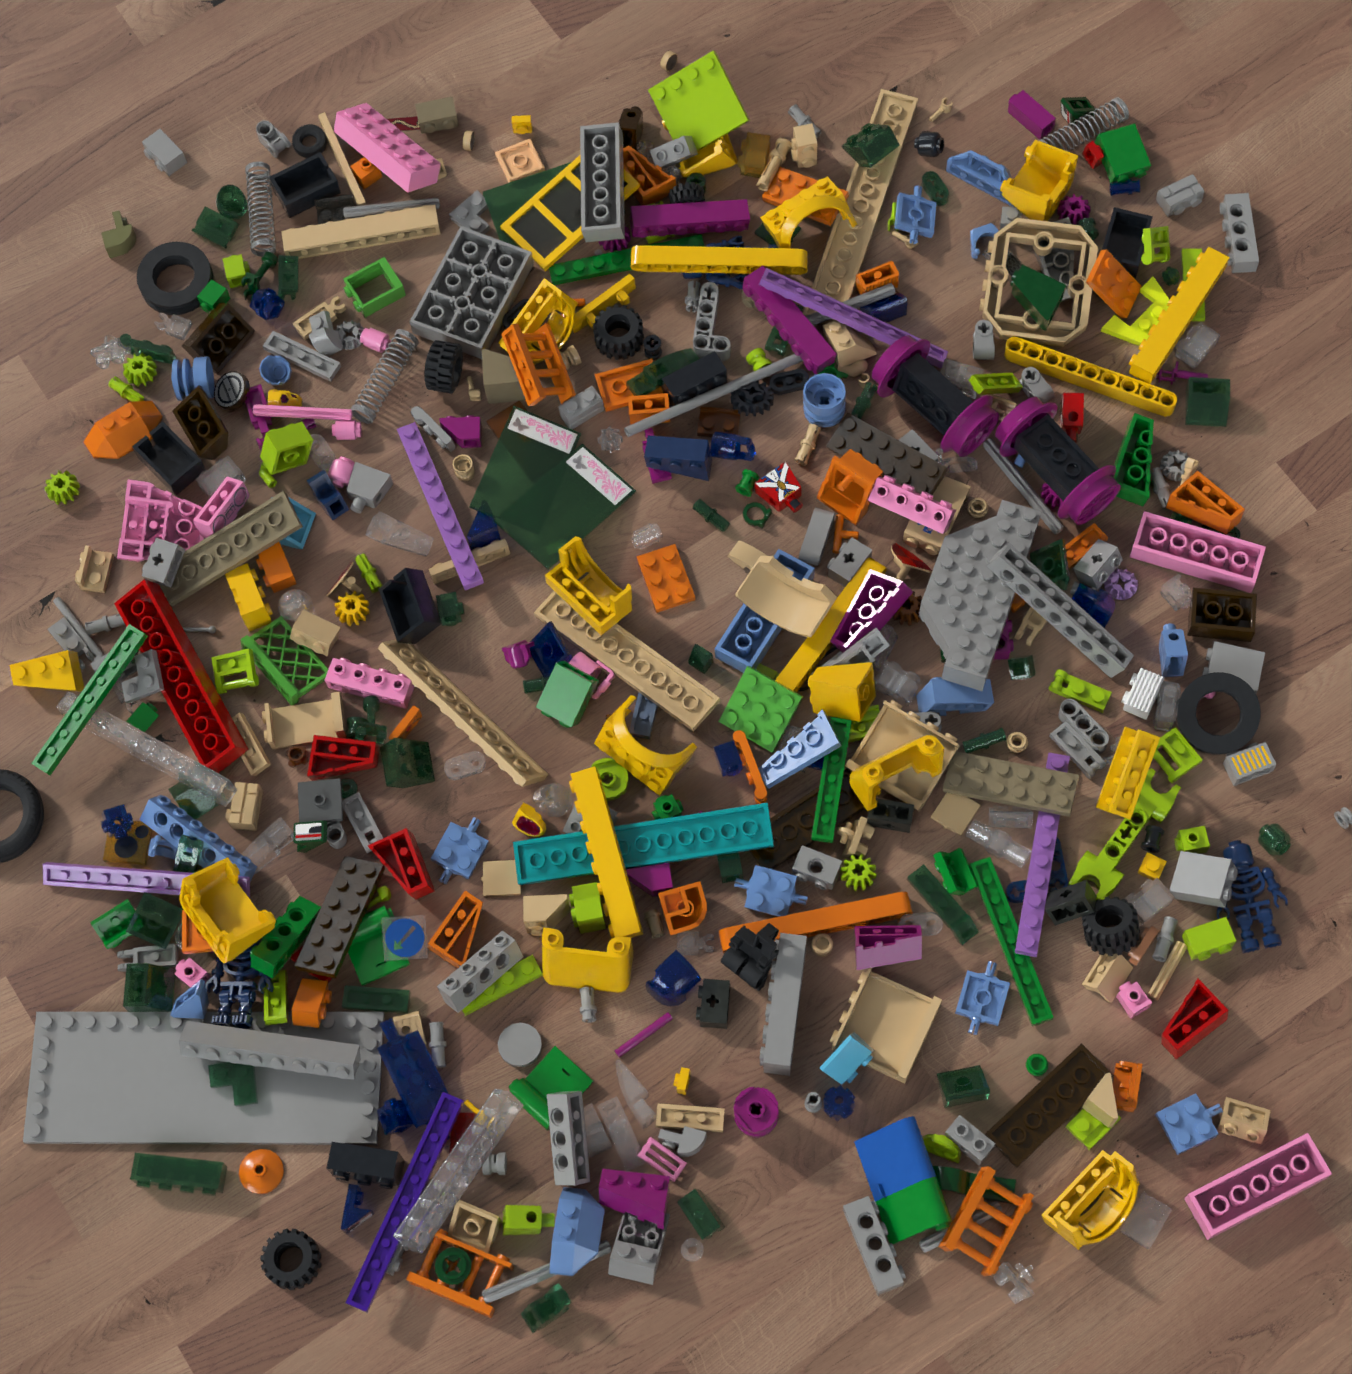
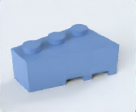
[916,677,994,716]

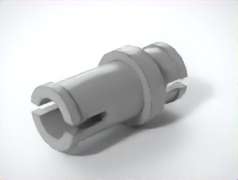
[685,281,701,312]
[580,987,597,1023]

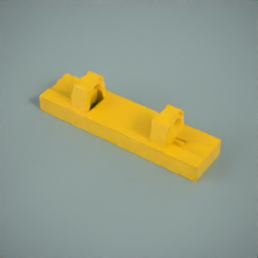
[572,273,636,334]

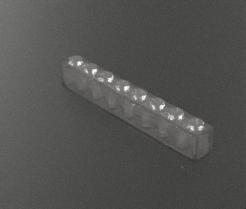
[393,1089,524,1254]

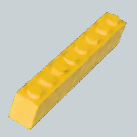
[1129,246,1230,384]
[569,766,644,938]

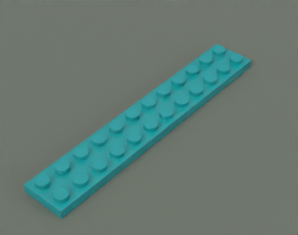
[513,803,774,885]

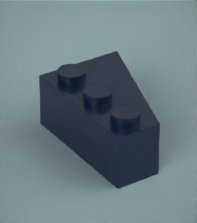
[644,435,712,481]

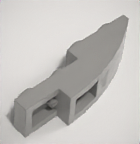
[807,628,890,679]

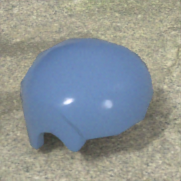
[259,355,292,385]

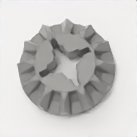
[336,320,364,350]
[1160,450,1190,481]

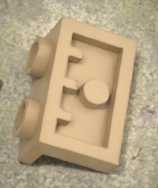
[75,546,114,593]
[1217,1097,1271,1144]

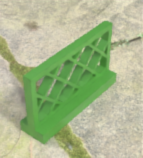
[240,616,329,706]

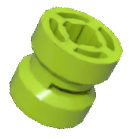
[746,348,772,371]

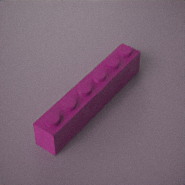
[630,199,750,238]
[743,266,836,375]

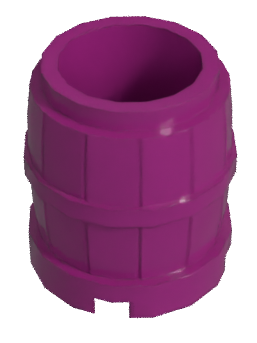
[734,1087,779,1138]

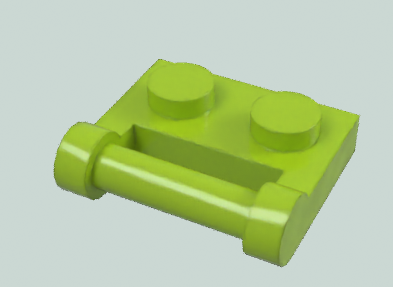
[1141,226,1170,265]
[211,649,259,694]
[1153,727,1203,784]

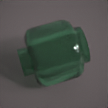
[1258,823,1291,856]

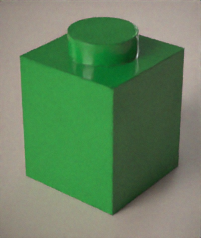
[197,279,231,313]
[125,702,159,736]

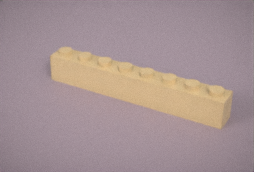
[281,204,441,261]

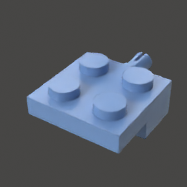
[1155,1093,1223,1155]

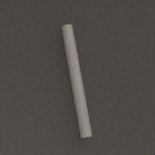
[53,597,103,657]

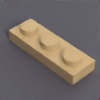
[232,712,271,776]
[656,1104,725,1132]

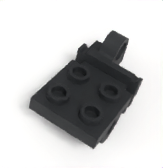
[721,923,779,992]

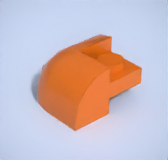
[658,881,707,935]

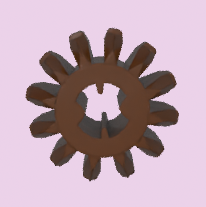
[893,591,922,626]

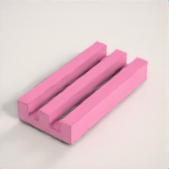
[637,1137,687,1182]

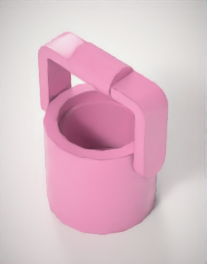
[569,652,615,699]

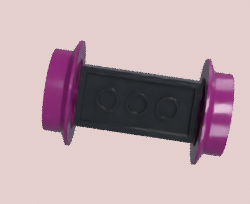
[872,335,999,457]
[995,397,1121,525]

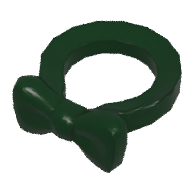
[743,502,772,529]

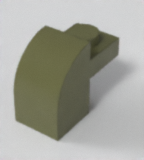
[101,210,136,259]

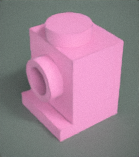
[174,957,211,988]
[1116,981,1152,1019]

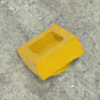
[511,115,532,134]
[1137,852,1167,882]
[673,1067,691,1095]

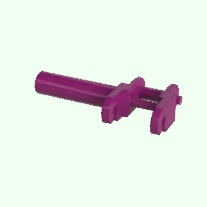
[1156,361,1208,385]

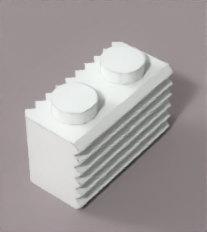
[1121,668,1164,720]

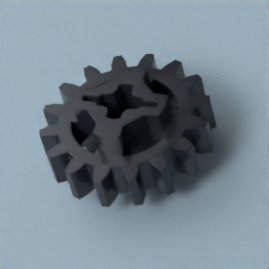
[730,380,774,417]

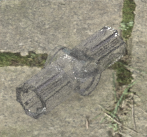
[965,819,1032,868]

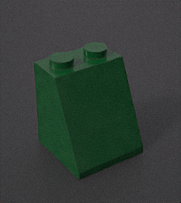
[1010,264,1066,331]

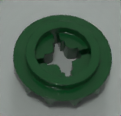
[435,1247,471,1285]

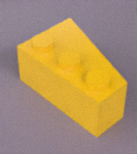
[225,563,273,632]
[9,650,85,692]

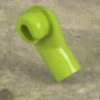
[259,462,277,488]

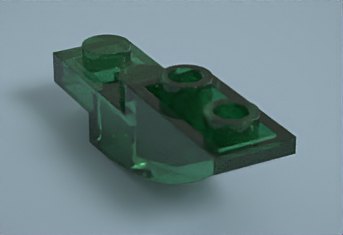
[626,348,699,396]

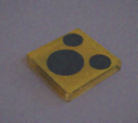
[103,819,152,865]

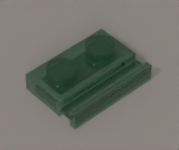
[192,206,239,249]

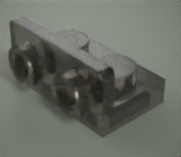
[314,194,356,225]

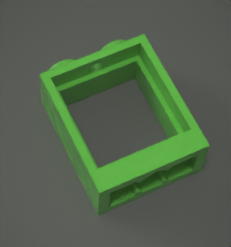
[343,257,406,318]

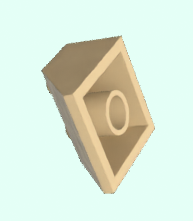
[823,320,877,368]
[523,894,571,936]

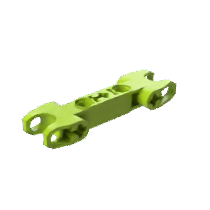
[1068,768,1181,900]

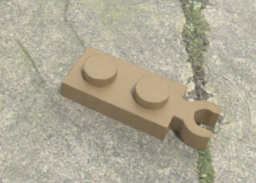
[293,296,346,340]

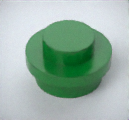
[1026,1054,1048,1076]

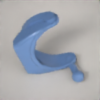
[970,223,999,259]
[148,835,189,863]

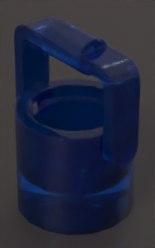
[710,431,756,461]

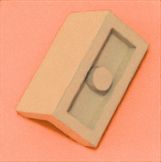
[1082,954,1133,1003]

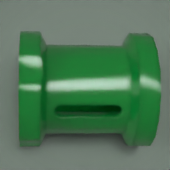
[735,469,760,497]

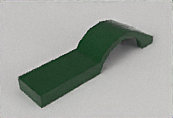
[933,1166,1016,1204]

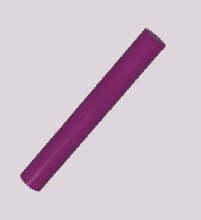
[614,1012,673,1058]

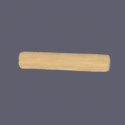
[1148,941,1187,1001]

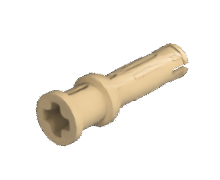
[757,138,792,191]

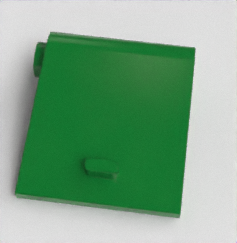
[348,905,410,986]
[508,1046,594,1131]

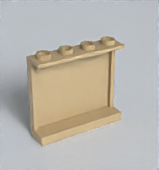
[845,700,960,812]
[830,968,942,1084]

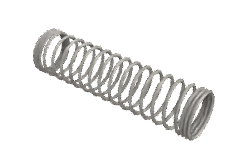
[1038,97,1129,152]
[245,161,276,257]
[351,329,419,424]

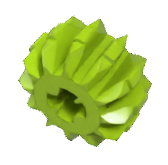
[123,353,157,387]
[44,470,80,505]
[840,854,877,891]

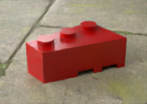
[307,735,380,781]
[368,828,435,900]
[1161,978,1228,1060]

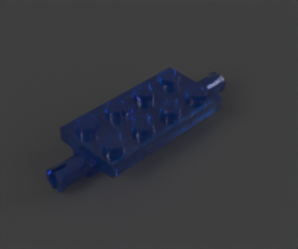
[377,1018,450,1140]

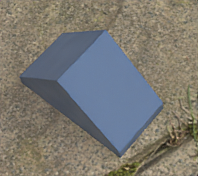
[171,979,209,1019]

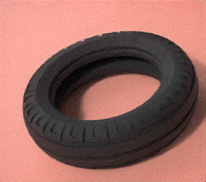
[0,769,44,863]

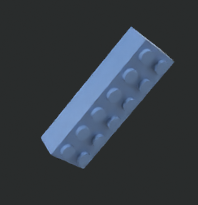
[715,549,815,673]

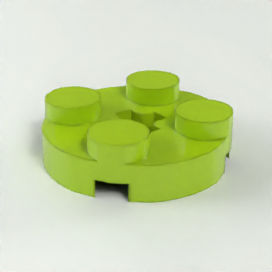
[591,758,629,801]

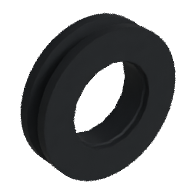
[137,242,214,315]
[1176,672,1261,755]

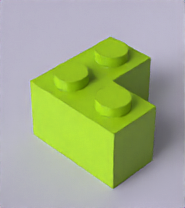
[569,882,606,934]

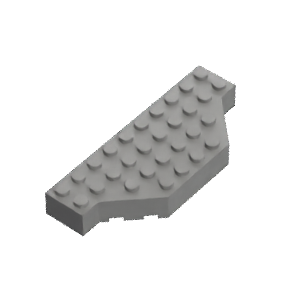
[919,500,1042,691]

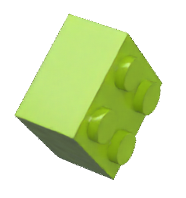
[260,422,313,475]

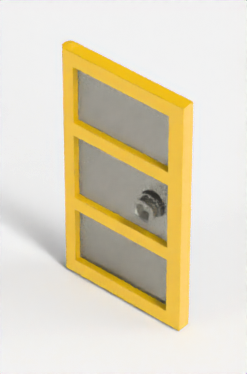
[500,154,641,271]

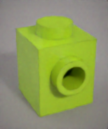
[223,254,251,288]
[1174,826,1210,854]

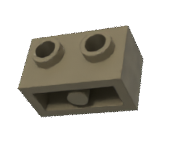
[415,96,459,134]

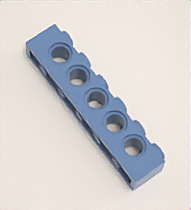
[139,795,257,881]

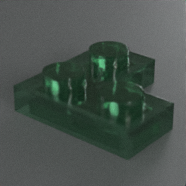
[208,1062,258,1107]

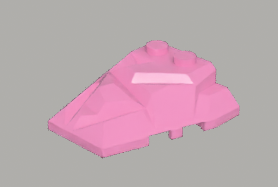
[117,479,204,562]

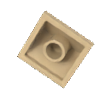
[1082,1073,1118,1128]
[448,1199,502,1253]

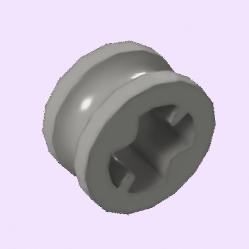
[1334,807,1352,829]

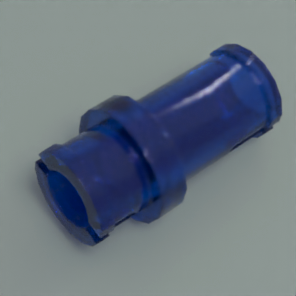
[1109,179,1140,196]

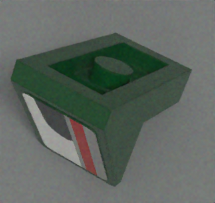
[1060,97,1097,127]
[293,821,327,853]

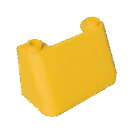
[662,120,738,179]
[1000,140,1078,222]
[849,735,944,811]
[179,857,276,963]
[542,927,634,993]

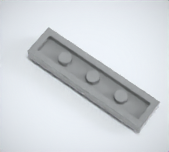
[263,331,341,382]

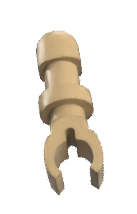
[1178,457,1199,487]

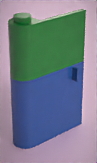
[854,1116,952,1245]

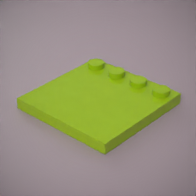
[648,51,750,152]

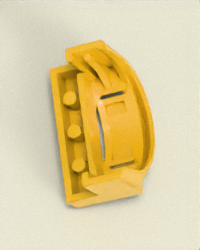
[760,176,857,248]
[498,278,578,365]
[545,536,632,636]
[594,695,697,796]
[1042,1150,1140,1250]

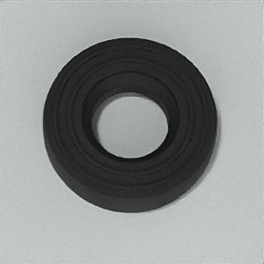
[292,124,327,158]

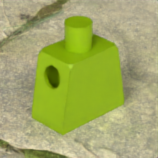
[503,1205,555,1235]

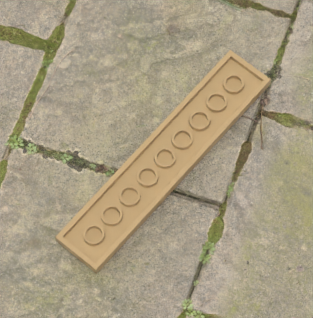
[534,591,720,732]
[378,640,548,787]

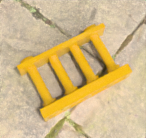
[1096,727,1160,820]

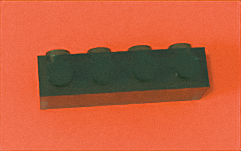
[130,1153,228,1196]

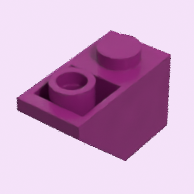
[440,415,482,448]
[626,862,673,897]

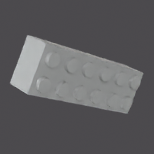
[580,122,625,242]
[759,933,807,1076]

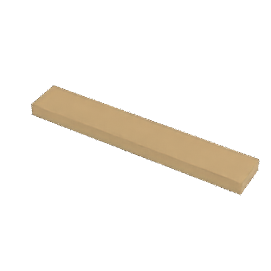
[318,112,366,206]

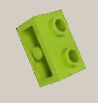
[1182,917,1236,961]

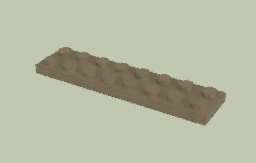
[159,491,303,607]

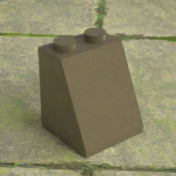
[482,349,526,404]

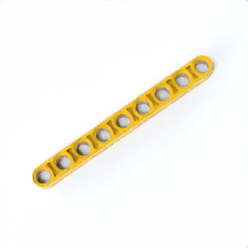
[631,245,808,275]
[1004,337,1177,417]
[775,557,887,693]

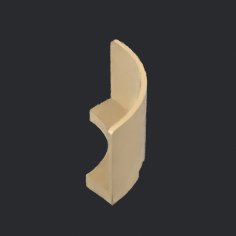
[735,555,837,637]

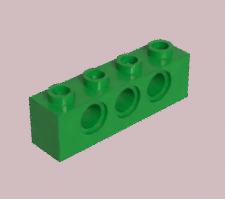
[250,896,321,979]

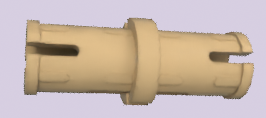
[795,424,821,466]

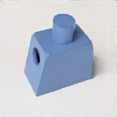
[1159,623,1188,677]

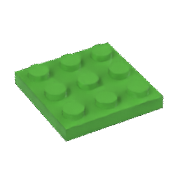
[718,666,803,753]

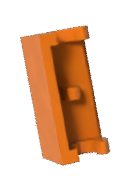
[1112,1061,1143,1112]

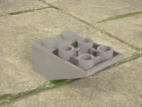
[608,1212,670,1285]

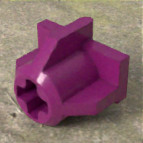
[502,640,535,669]

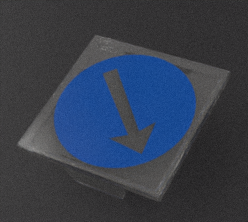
[381,915,428,961]

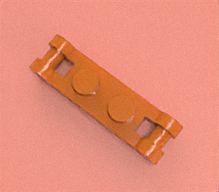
[733,730,767,804]

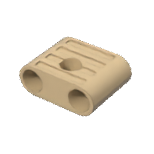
[393,1011,427,1051]

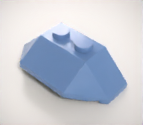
[946,150,1013,207]
[549,1187,605,1276]

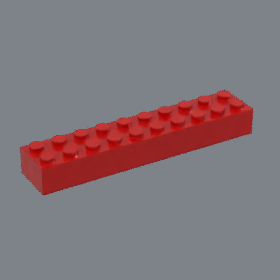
[114,579,249,774]

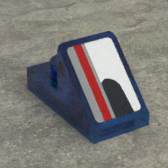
[341,1184,374,1233]

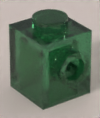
[436,592,465,626]

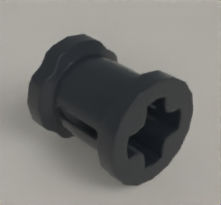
[643,335,662,360]
[1141,825,1165,853]

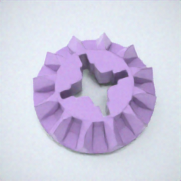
[1104,568,1138,600]

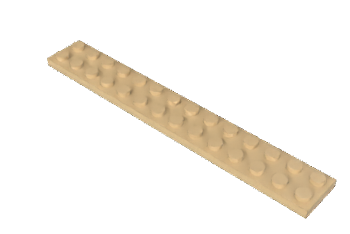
[803,89,918,324]

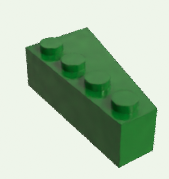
[1114,413,1154,507]

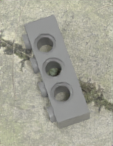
[1220,193,1259,273]
[437,931,523,1013]
[547,1091,590,1185]
[843,1196,906,1296]

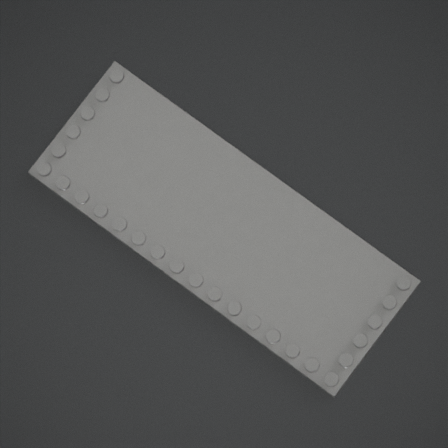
[23,1012,385,1145]

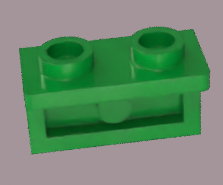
[933,848,978,896]
[90,899,144,949]

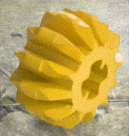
[334,590,370,626]

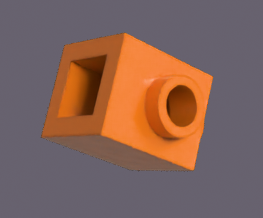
[350,157,383,189]

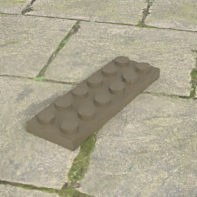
[943,752,1080,817]

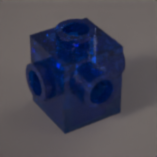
[250,288,285,320]
[101,804,134,839]
[823,1085,855,1122]
[377,1098,415,1135]

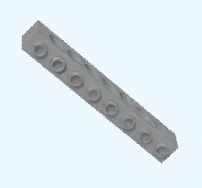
[987,543,1134,678]

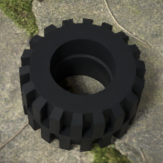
[593,305,644,360]
[424,340,463,394]
[1082,897,1140,956]
[260,1229,322,1290]

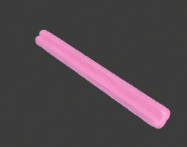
[253,404,353,421]

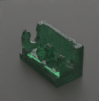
[278,255,298,301]
[677,1189,725,1240]

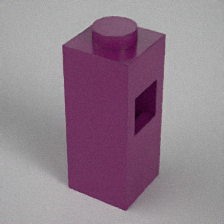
[1008,90,1056,140]

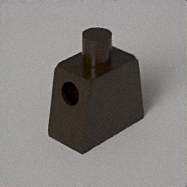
[619,106,643,151]

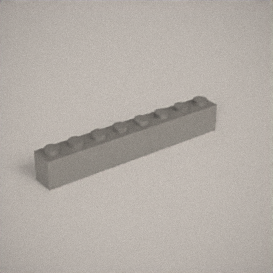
[179,1021,361,1080]

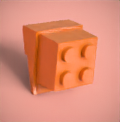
[817,449,883,525]

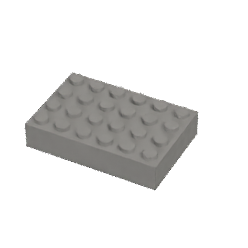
[410,226,534,359]

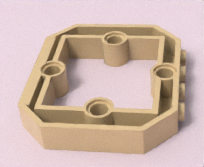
[979,218,1098,347]

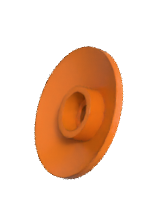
[239,1149,284,1194]

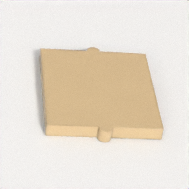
[931,793,981,836]
[481,860,521,897]

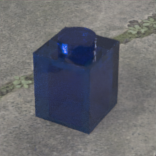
[713,740,743,777]

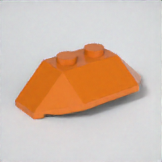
[83,401,163,459]

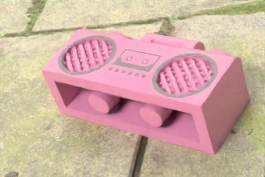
[193,476,250,538]

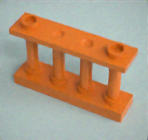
[501,323,576,406]
[938,1166,1034,1276]
[406,1227,514,1318]

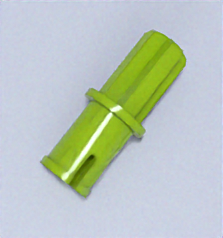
[108,376,145,402]
[355,553,383,593]

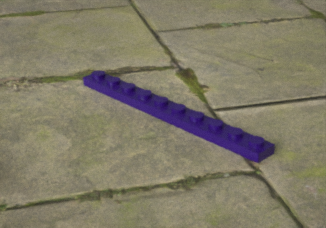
[346,1092,464,1313]

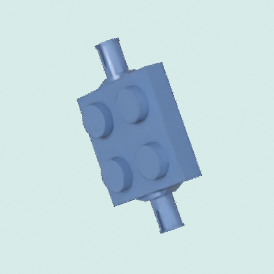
[894,186,937,244]
[431,817,489,885]
[734,865,808,917]
[955,961,1010,1035]

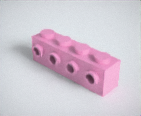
[868,475,956,534]
[325,658,414,709]

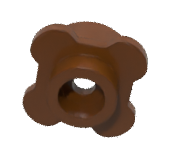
[286,746,309,768]

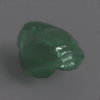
[215,184,248,220]

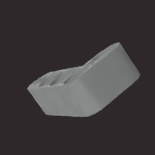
[693,282,731,361]

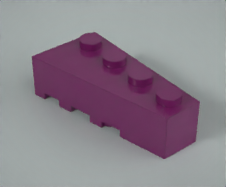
[830,569,913,652]

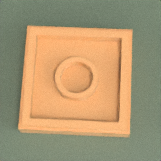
[495,139,545,185]

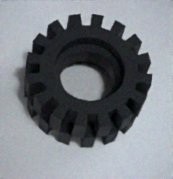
[669,182,705,204]

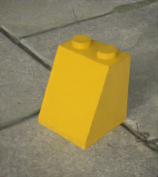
[808,662,876,722]

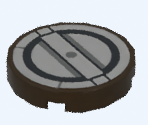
[214,371,250,410]

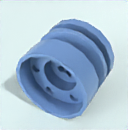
[171,357,215,401]
[803,373,846,428]

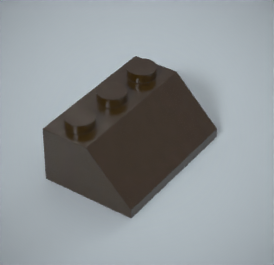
[182,303,255,374]
[172,385,229,460]
[1187,587,1257,642]

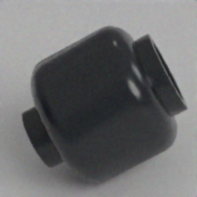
[914,131,944,157]

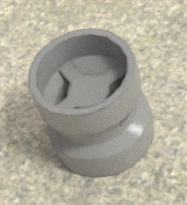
[482,1152,507,1175]

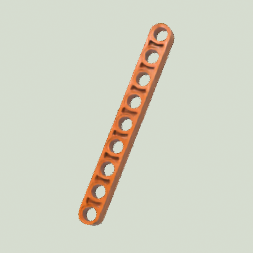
[719,892,913,953]

